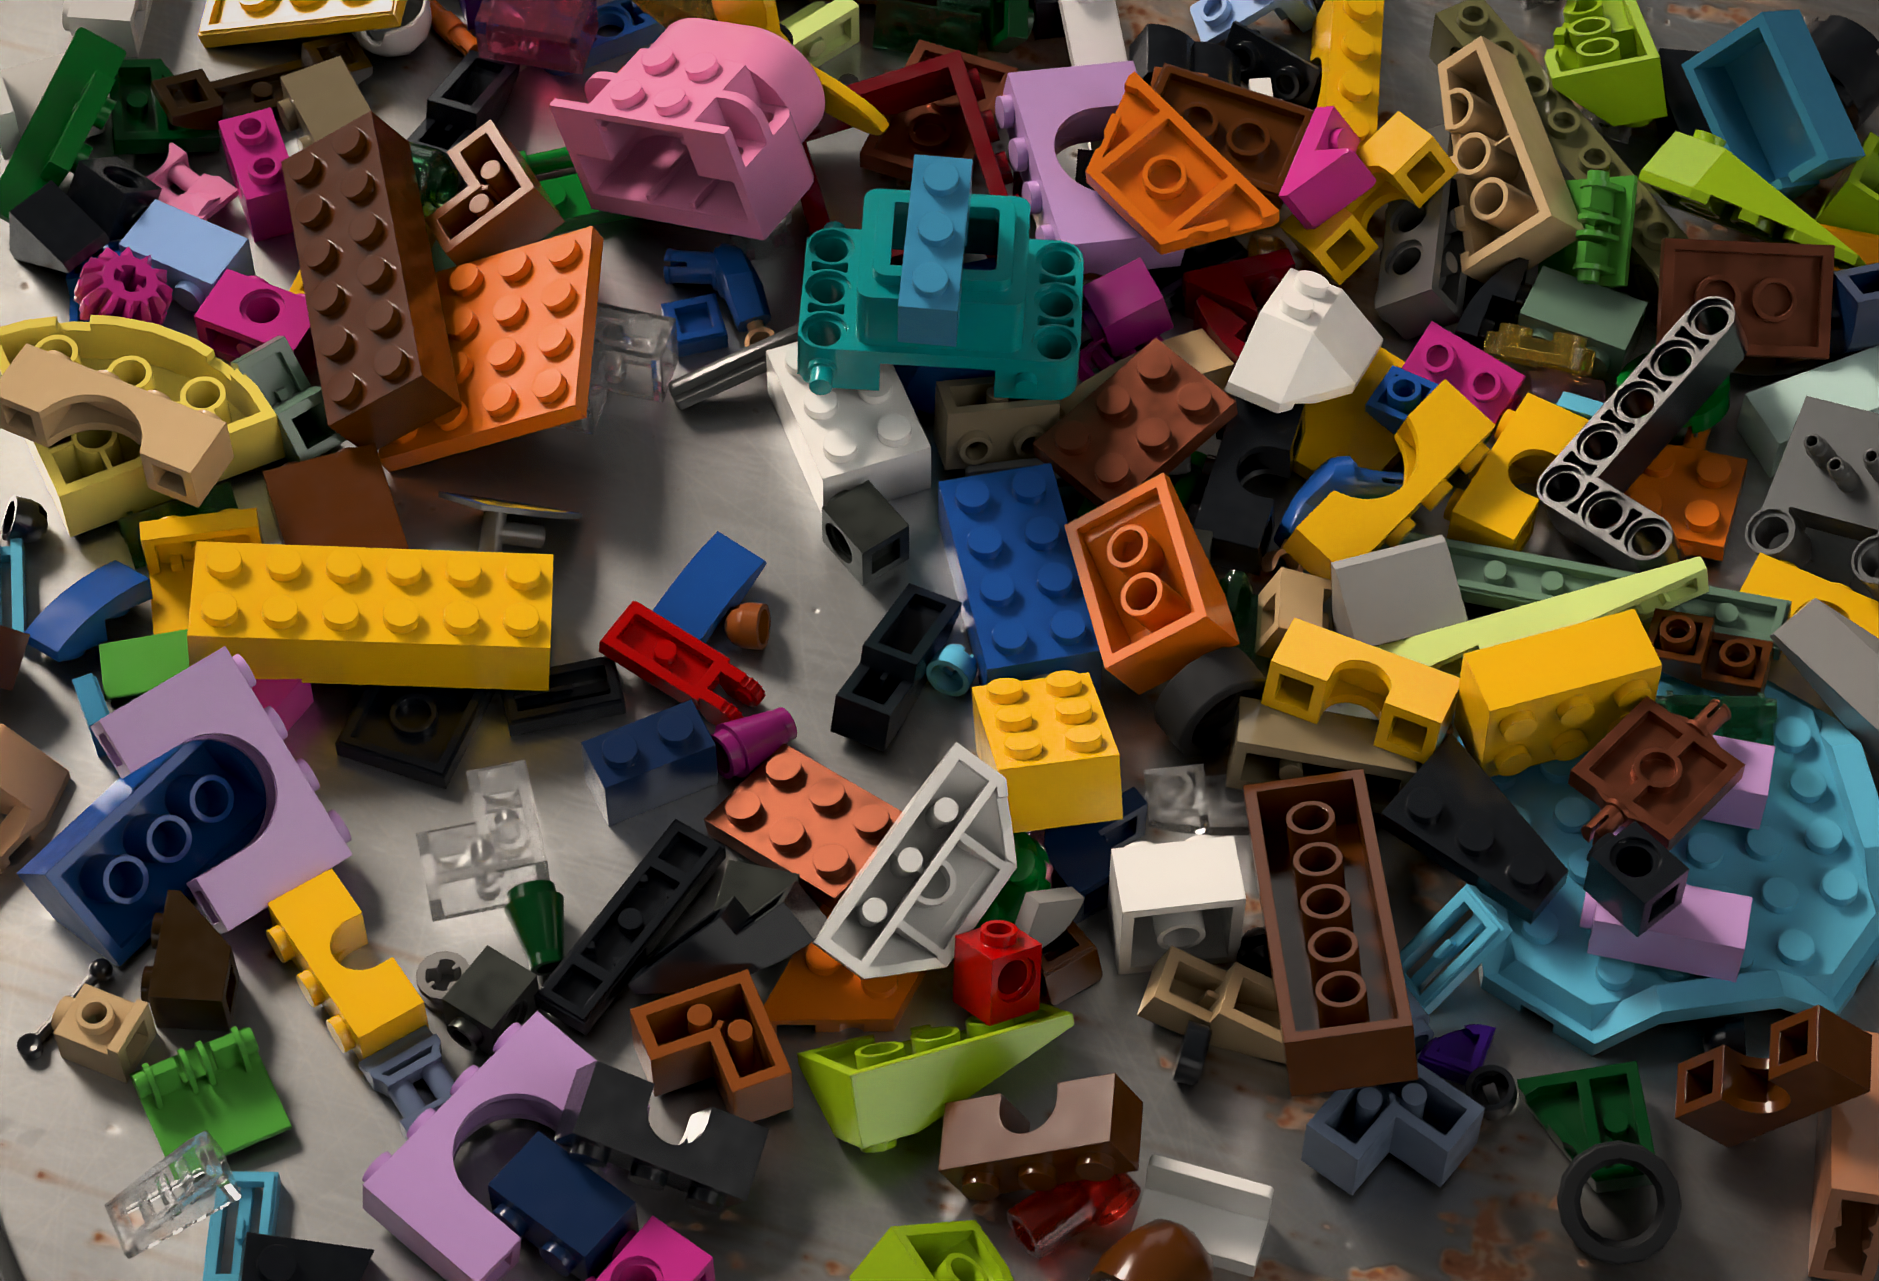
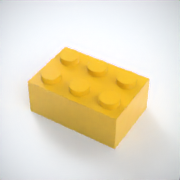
[1454,609,1662,777]
[971,670,1123,833]

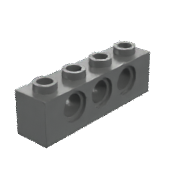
[1374,123,1467,340]

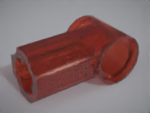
[1007,1173,1141,1260]

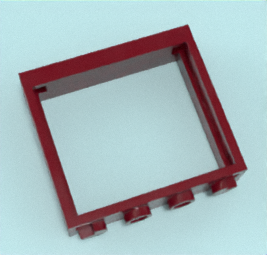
[800,50,1020,266]

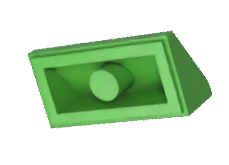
[99,629,189,703]

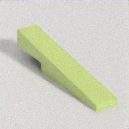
[1376,556,1709,677]

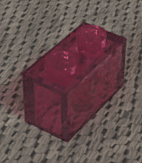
[475,0,599,75]

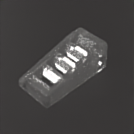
[105,1130,243,1259]

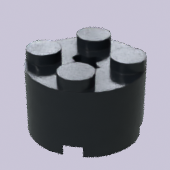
[1807,15,1879,132]

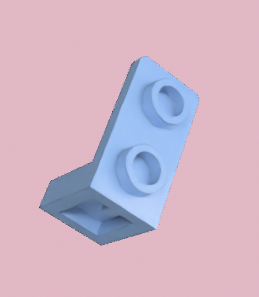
[1190,0,1318,44]

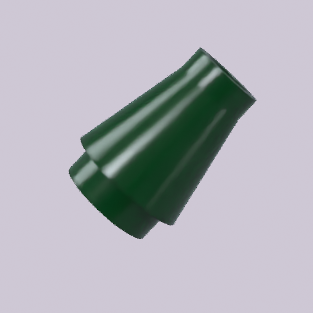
[504,880,565,976]

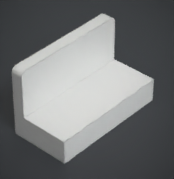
[1131,1154,1274,1277]

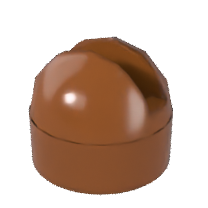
[724,602,771,650]

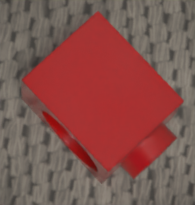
[953,920,1042,1026]

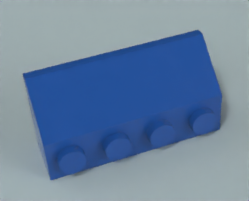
[16,740,266,966]

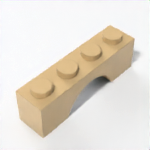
[0,343,234,508]

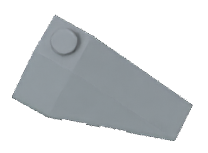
[1770,598,1879,766]

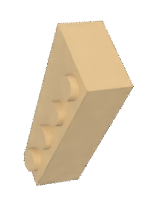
[1438,35,1584,284]

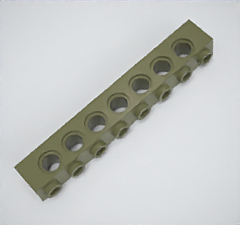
[1429,0,1689,328]

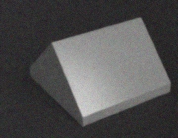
[1331,535,1468,647]

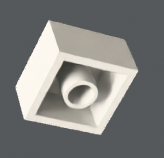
[1107,835,1246,975]

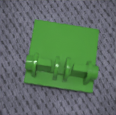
[1537,170,1638,288]
[129,1026,292,1177]

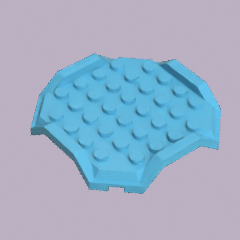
[1457,672,1879,1056]

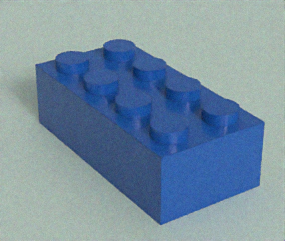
[938,463,1103,690]

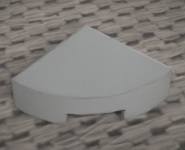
[1015,886,1085,948]

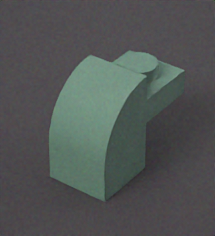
[230,335,347,462]

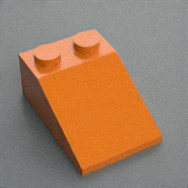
[1064,472,1240,695]

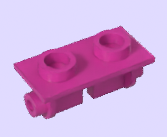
[1402,321,1526,425]

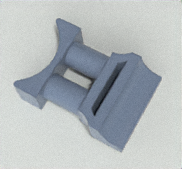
[358,1025,455,1141]

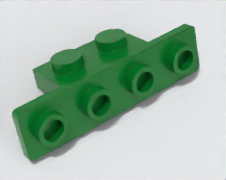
[0,27,126,223]

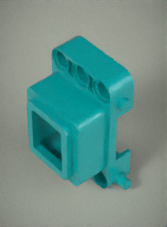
[797,189,1084,401]

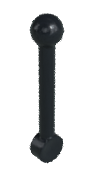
[17,958,113,1061]

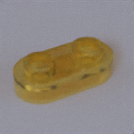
[1483,323,1596,376]

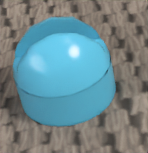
[926,644,978,696]

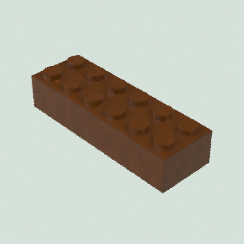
[281,111,461,450]
[1243,769,1419,1097]

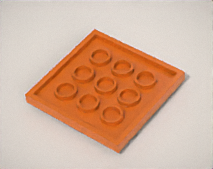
[378,226,604,473]

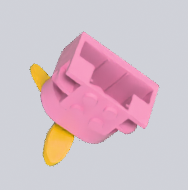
[549,0,889,241]

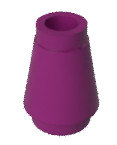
[711,707,797,779]

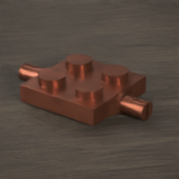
[1568,696,1745,851]

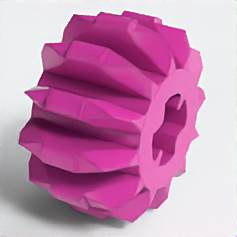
[74,247,173,326]

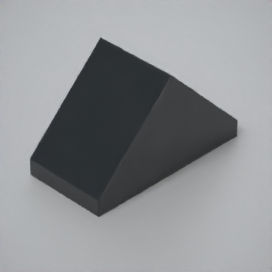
[9,180,110,273]

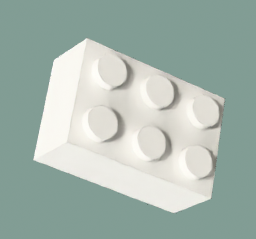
[766,342,931,515]

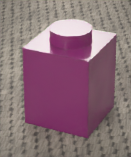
[1082,257,1174,358]

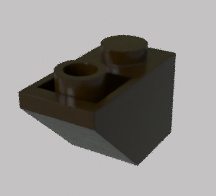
[141,890,239,1032]

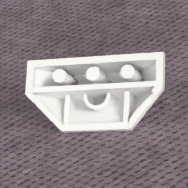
[1225,268,1384,413]
[812,742,1017,980]

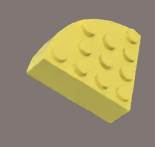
[0,315,285,538]

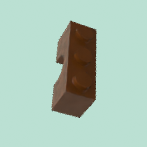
[1675,1004,1872,1148]
[938,1073,1143,1201]

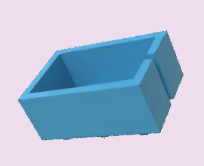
[1681,9,1866,201]

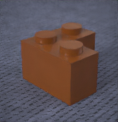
[425,119,565,266]
[630,969,794,1122]

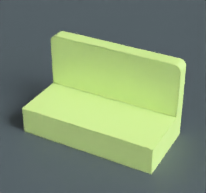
[780,0,860,68]

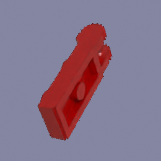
[599,601,766,726]

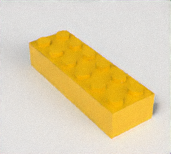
[187,541,554,691]

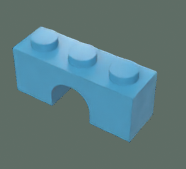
[898,154,973,347]

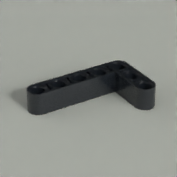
[1536,296,1749,573]

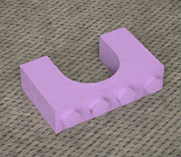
[995,61,1185,275]
[90,646,353,934]
[1579,735,1775,982]
[362,1011,650,1281]

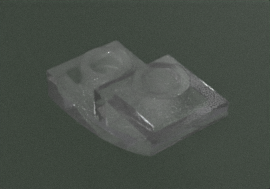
[1144,764,1249,836]

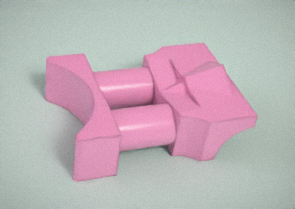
[145,143,239,221]

